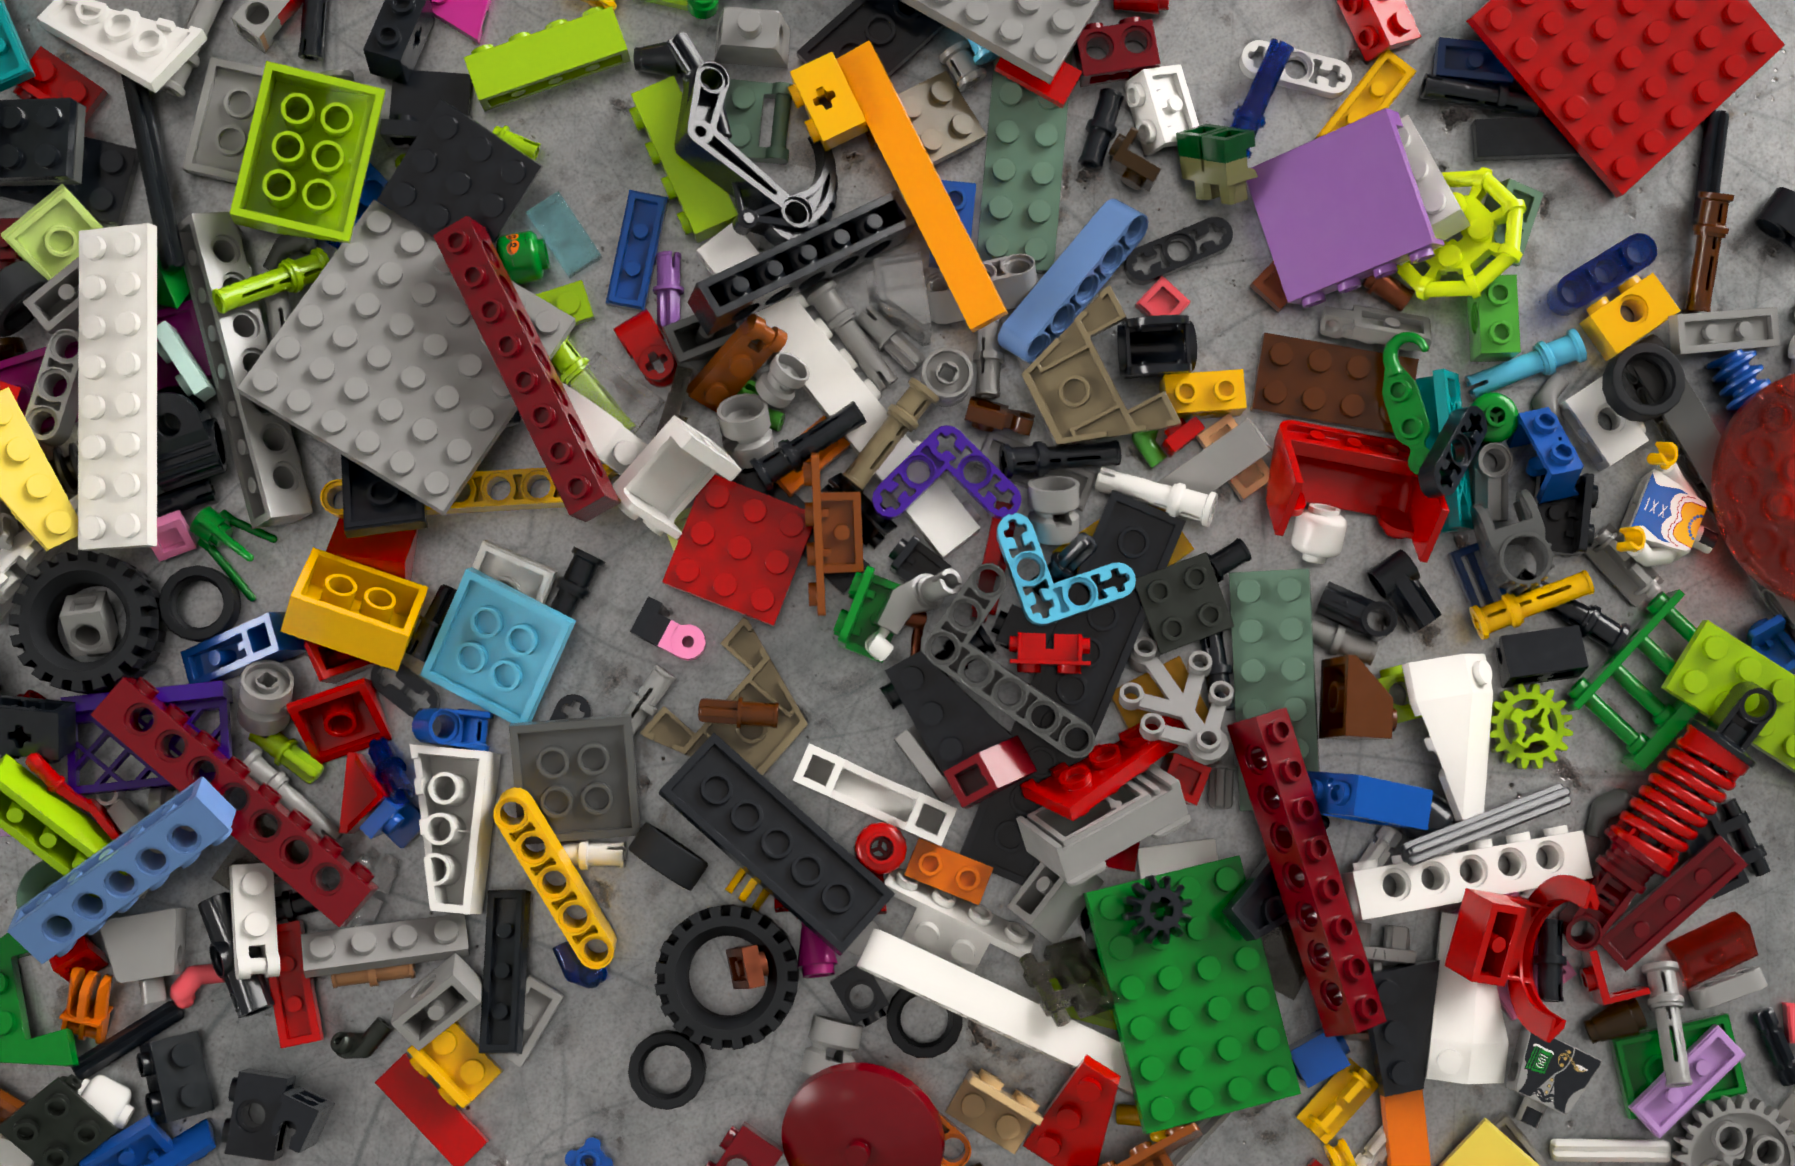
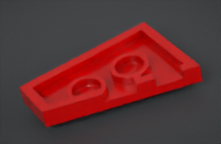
[1023,1054,1121,1166]

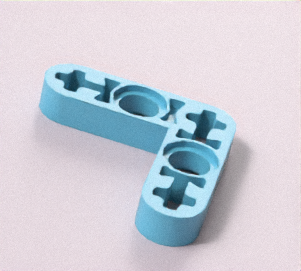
[996,513,1136,626]

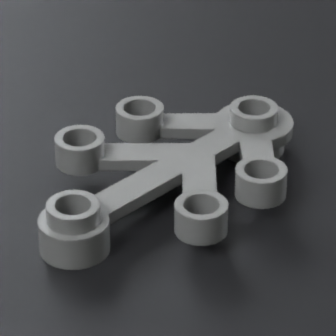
[1118,637,1234,764]

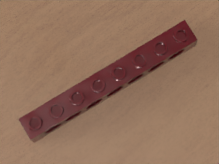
[433,216,621,522]
[91,677,379,928]
[1227,707,1387,1037]

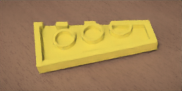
[0,387,78,552]

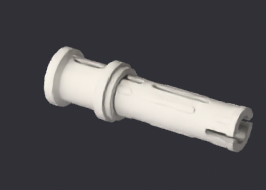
[1095,467,1218,527]

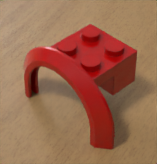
[1444,875,1600,1043]

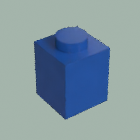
[1289,1027,1351,1088]

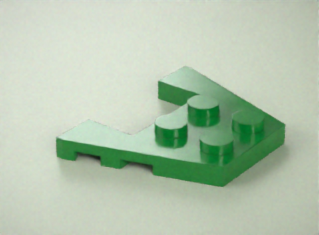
[0,933,79,1067]

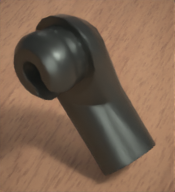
[330,1017,393,1059]

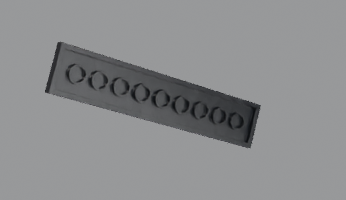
[959,490,1186,885]

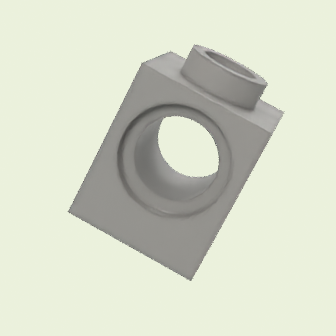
[59,590,119,657]

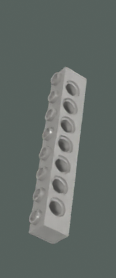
[177,212,313,529]

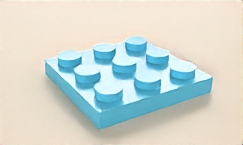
[420,567,576,723]

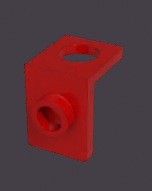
[1580,949,1651,1005]

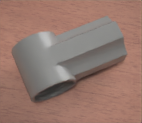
[1468,442,1513,522]

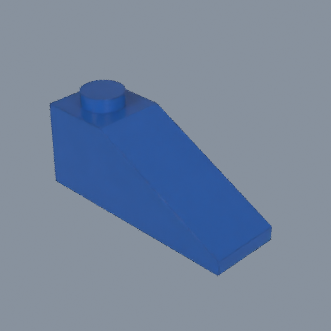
[180,612,307,684]

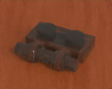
[1019,936,1119,1027]

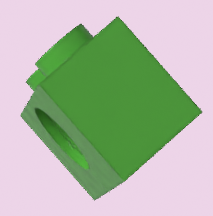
[1467,275,1521,362]

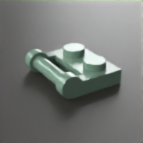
[724,79,792,164]

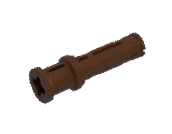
[1685,191,1735,312]

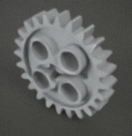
[1671,1094,1795,1166]

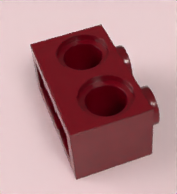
[1073,16,1161,88]

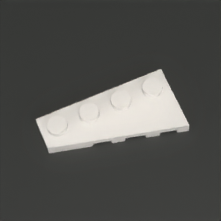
[36,0,208,93]

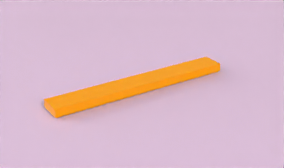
[836,41,1008,333]

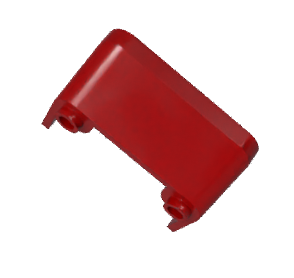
[1266,420,1450,563]

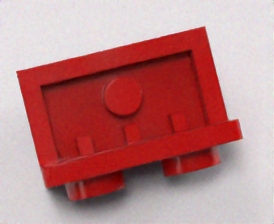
[1337,0,1422,62]

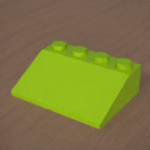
[229,61,386,243]

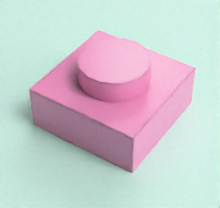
[151,510,197,562]

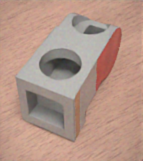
[231,0,303,54]

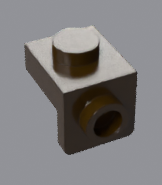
[1108,127,1161,192]

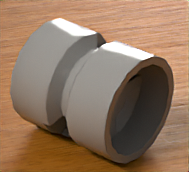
[921,347,973,407]
[717,393,775,469]
[1028,475,1080,545]
[237,660,294,736]
[800,1014,864,1075]

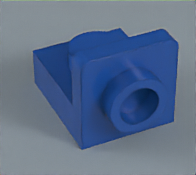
[359,793,421,848]

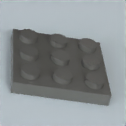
[509,714,641,845]

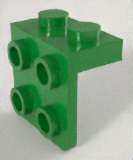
[833,565,900,664]

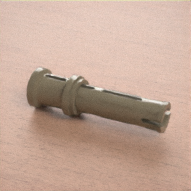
[842,377,940,490]

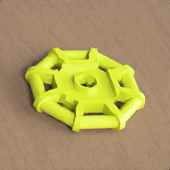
[1397,167,1527,301]

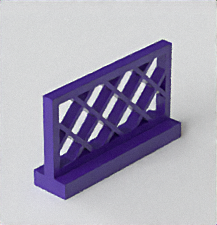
[61,681,233,796]

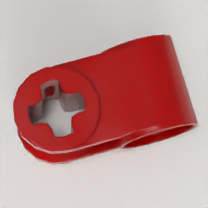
[613,309,679,388]

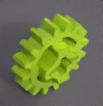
[1490,683,1573,770]

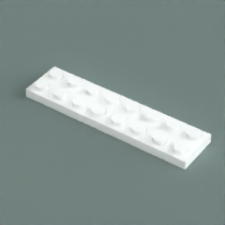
[78,223,157,551]

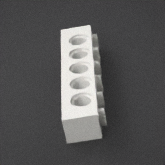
[1341,825,1593,921]

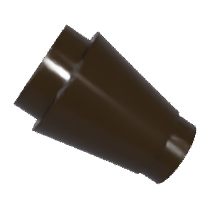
[1583,998,1648,1044]

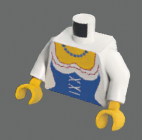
[1616,442,1719,567]

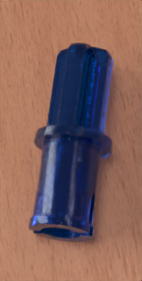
[368,737,415,804]

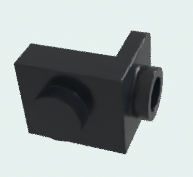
[888,535,952,582]

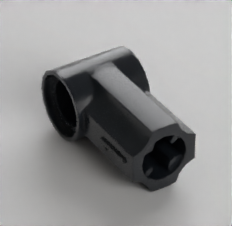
[1367,549,1442,634]
[1315,581,1398,641]

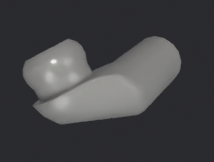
[1532,372,1569,426]

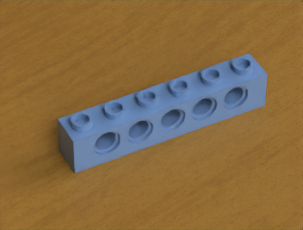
[7,776,236,964]

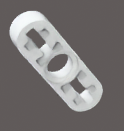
[1239,40,1352,99]

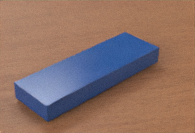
[605,190,669,312]

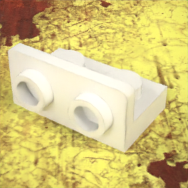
[1124,64,1199,155]

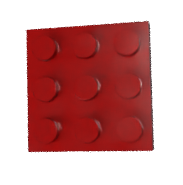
[662,475,814,627]

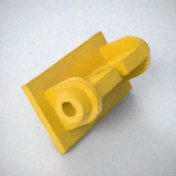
[1296,1057,1378,1145]

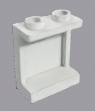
[612,415,742,540]

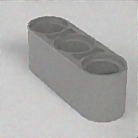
[924,254,1038,324]
[25,328,79,447]

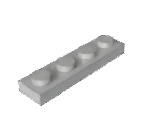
[301,913,470,978]

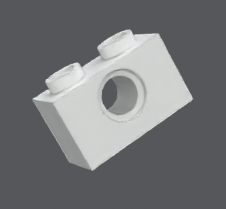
[1559,376,1649,472]

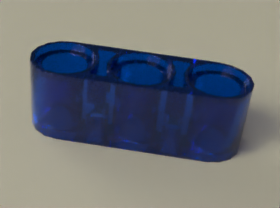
[1547,233,1657,316]

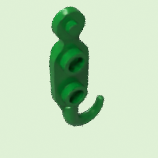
[1382,332,1431,475]

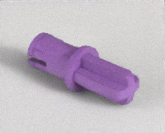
[653,251,684,330]

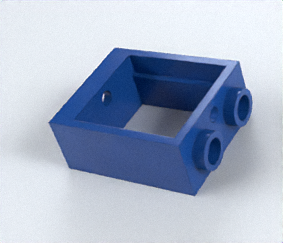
[1307,771,1433,830]

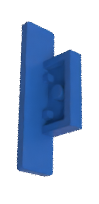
[78,1115,216,1166]

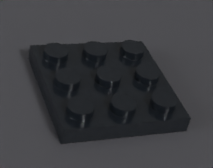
[377,99,543,245]

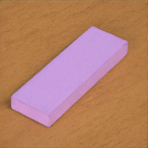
[1628,1024,1746,1138]

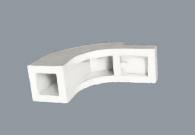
[561,382,648,475]

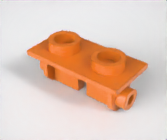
[904,838,993,905]

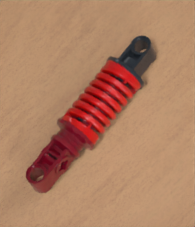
[1558,681,1777,951]

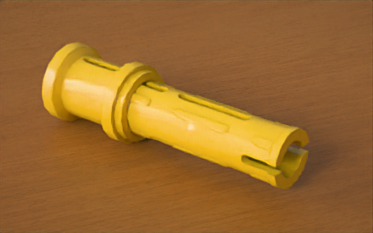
[1469,570,1595,640]

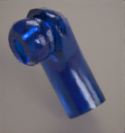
[552,941,608,989]

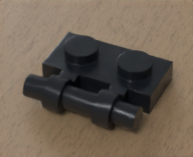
[1685,798,1771,899]

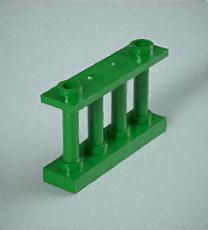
[1564,589,1699,772]

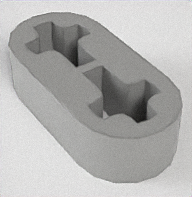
[1688,966,1767,1010]

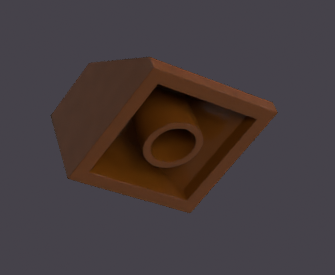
[1319,655,1398,740]

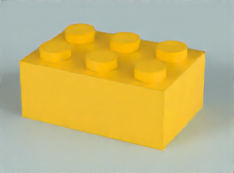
[280,547,429,671]

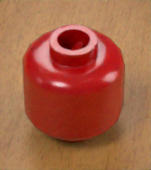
[853,822,907,875]

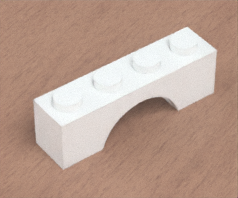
[793,744,957,846]

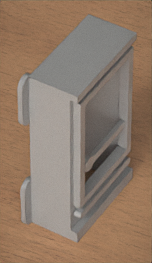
[1016,764,1191,887]

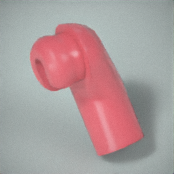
[170,964,225,1009]

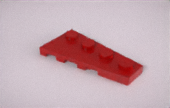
[1020,715,1187,821]

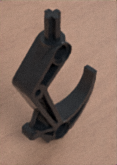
[666,31,838,246]

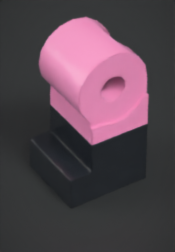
[630,596,706,661]

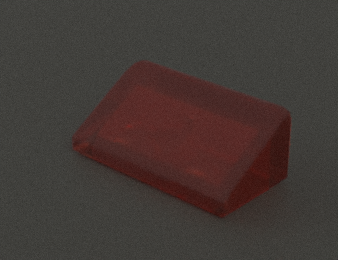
[1666,911,1758,989]

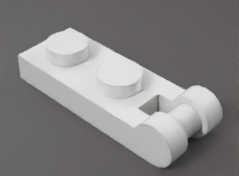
[229,863,280,980]

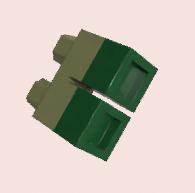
[1176,124,1258,205]

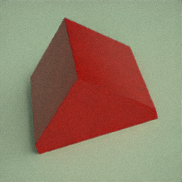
[326,518,419,581]
[286,678,392,764]

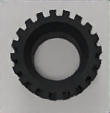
[9,550,167,694]
[655,904,799,1050]

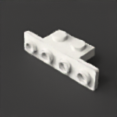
[884,868,1036,973]

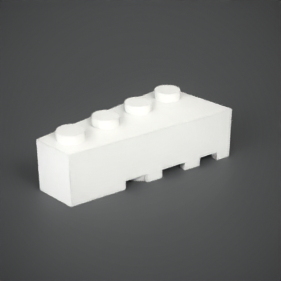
[410,744,501,914]

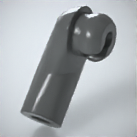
[263,235,318,271]
[1585,788,1635,839]

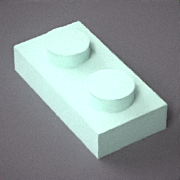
[157,321,217,402]

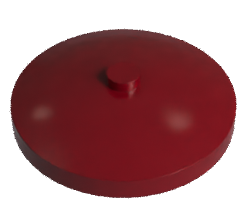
[782,1062,945,1166]

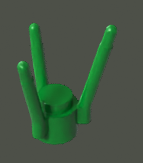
[190,506,278,602]

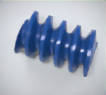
[1705,349,1785,436]

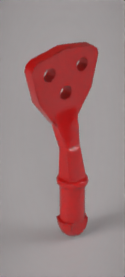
[25,753,121,840]

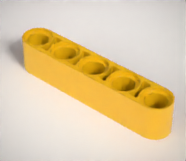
[493,787,617,969]

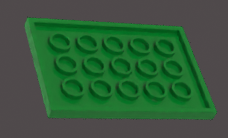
[1083,855,1301,1134]

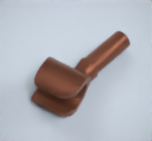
[905,612,927,656]

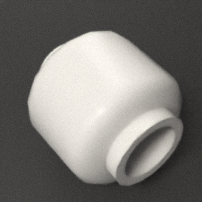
[1291,503,1347,564]
[78,1075,135,1130]

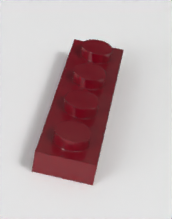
[1599,834,1748,972]

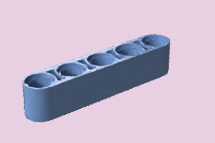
[998,199,1149,364]

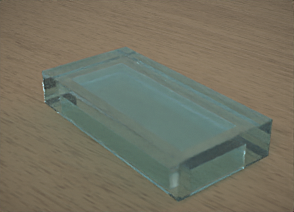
[526,191,602,279]

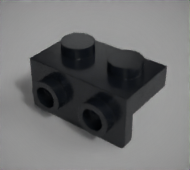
[1534,473,1599,556]
[136,1030,215,1124]

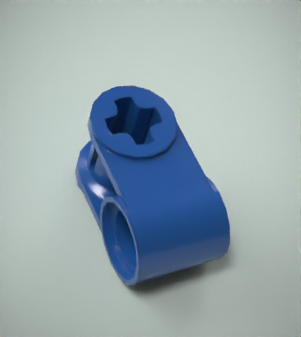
[412,708,494,751]

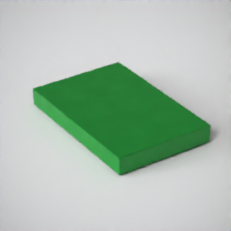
[1609,1013,1748,1119]

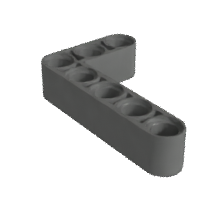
[925,563,1095,758]

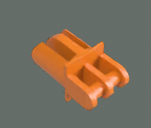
[59,967,114,1044]

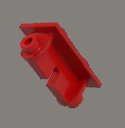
[1008,632,1091,674]

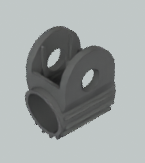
[1470,489,1555,595]

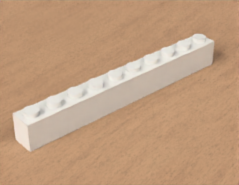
[697,223,981,560]

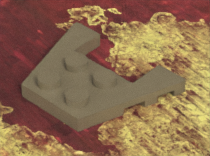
[1021,285,1182,446]
[640,617,808,776]

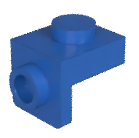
[1746,614,1795,675]

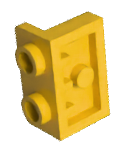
[407,1021,504,1108]

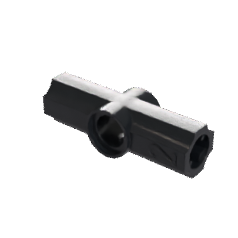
[198,892,274,1018]

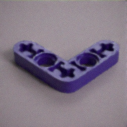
[872,425,1022,520]

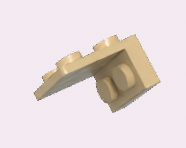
[945,1068,1044,1155]

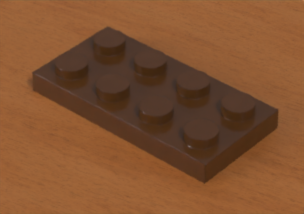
[1250,332,1419,436]

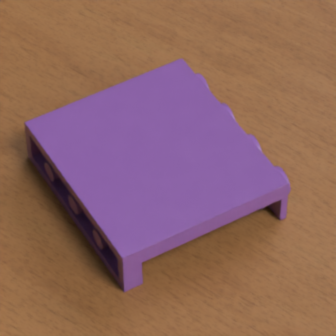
[1246,108,1445,308]

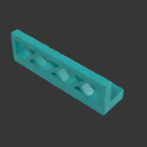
[1416,369,1473,534]

